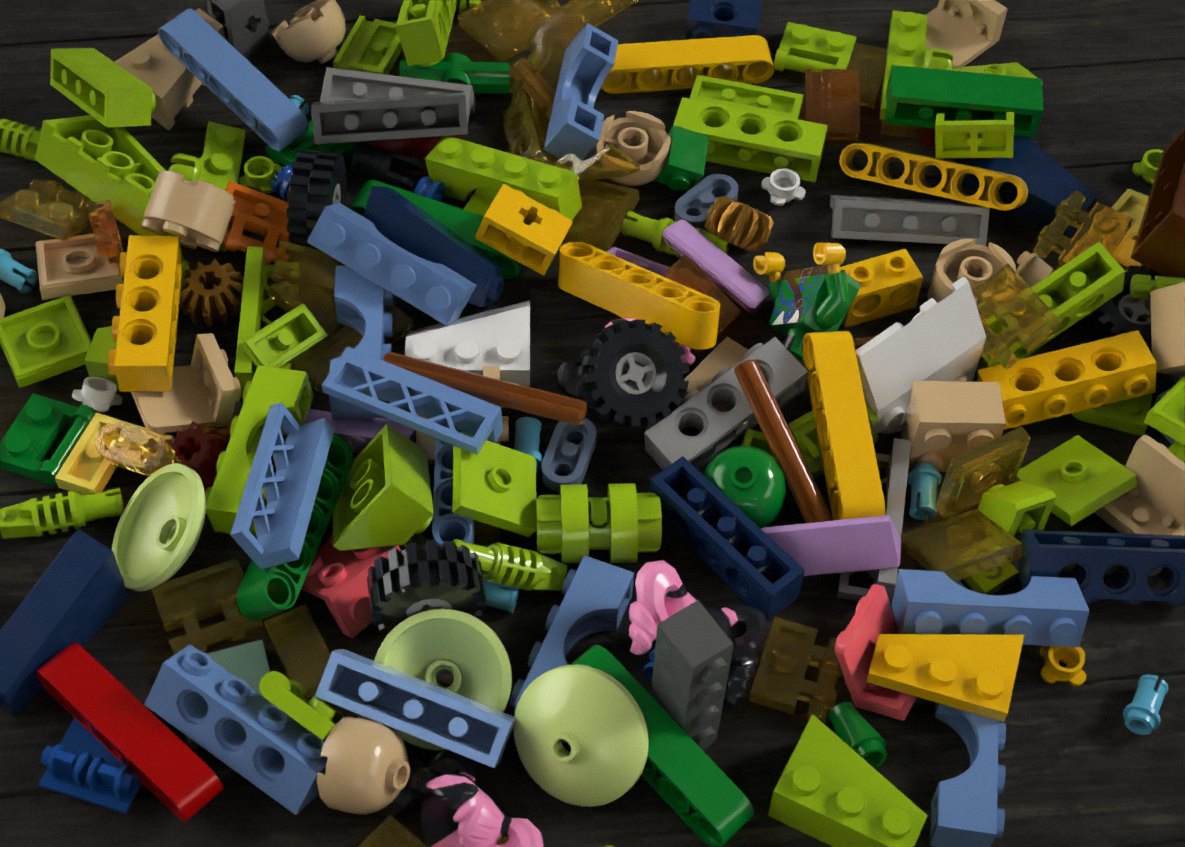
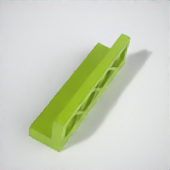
[234,246,299,398]

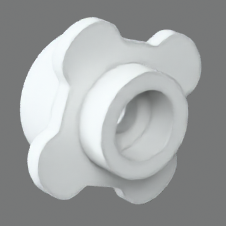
[762,168,806,206]
[72,377,123,413]

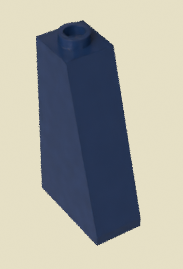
[957,136,1097,243]
[363,186,504,307]
[0,529,130,717]

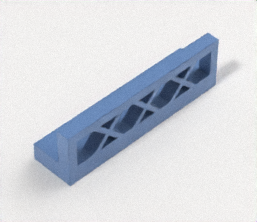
[322,346,503,455]
[230,402,335,569]

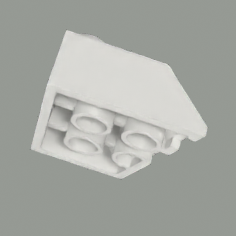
[855,276,986,433]
[405,300,530,387]

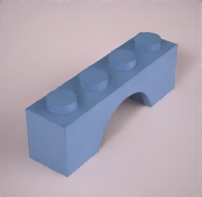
[543,23,618,167]
[307,203,477,326]
[329,266,394,419]
[510,555,634,744]
[891,569,1089,647]
[929,702,1006,847]

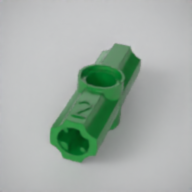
[399,53,510,94]

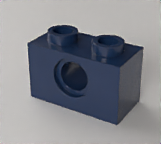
[685,0,762,40]

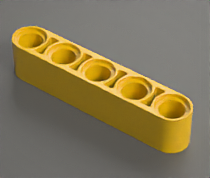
[601,35,774,94]
[840,143,1028,210]
[557,242,720,350]
[803,331,885,521]

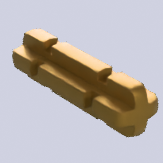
[509,58,556,118]

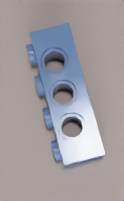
[144,644,328,815]

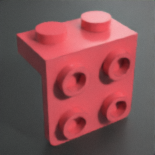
[301,533,401,639]
[835,584,917,721]

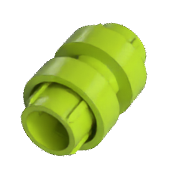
[536,483,662,564]

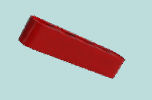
[35,641,223,822]

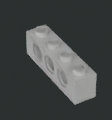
[644,337,808,470]

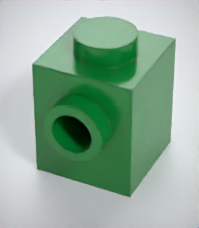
[654,125,709,191]

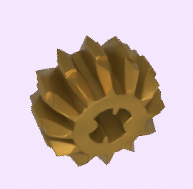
[704,196,774,252]
[179,259,244,328]

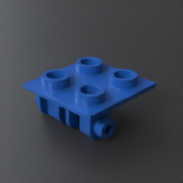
[38,718,142,814]

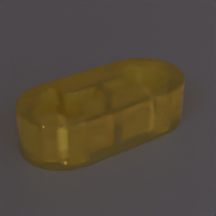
[95,422,175,476]

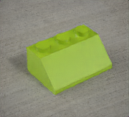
[333,423,434,551]

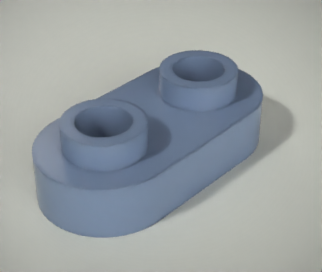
[674,174,738,230]
[541,418,596,493]

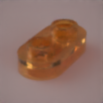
[88,200,123,265]

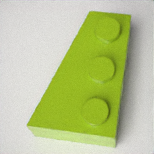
[768,714,928,847]

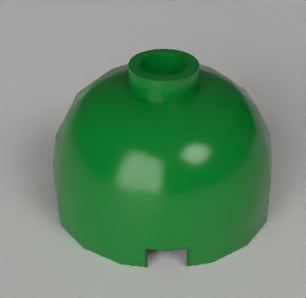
[704,445,787,529]

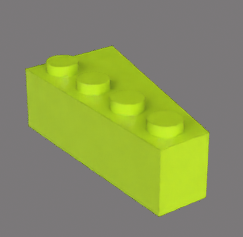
[35,115,175,236]

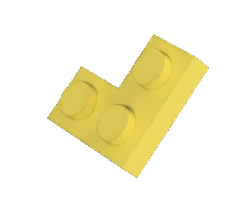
[55,413,175,495]

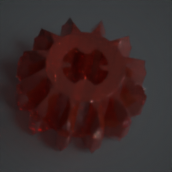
[158,421,229,489]

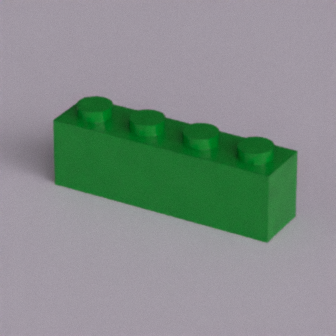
[885,65,1043,138]

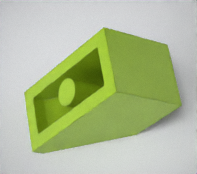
[975,481,1057,556]

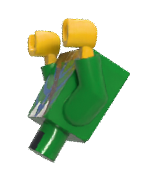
[753,243,861,361]

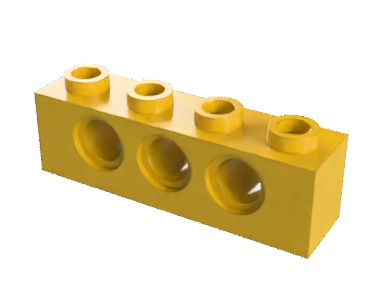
[108,235,183,392]
[977,330,1157,430]

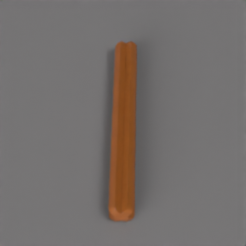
[383,352,587,425]
[734,360,833,523]

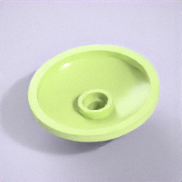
[112,463,206,591]
[374,609,512,751]
[514,665,648,807]

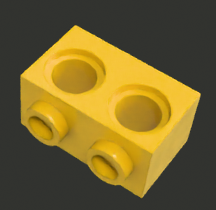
[840,249,923,328]

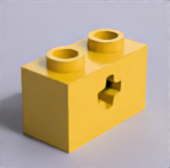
[474,183,573,276]

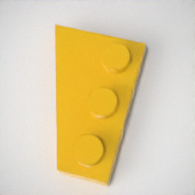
[866,634,1024,722]

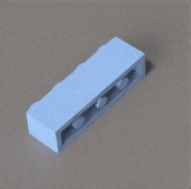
[315,649,516,768]

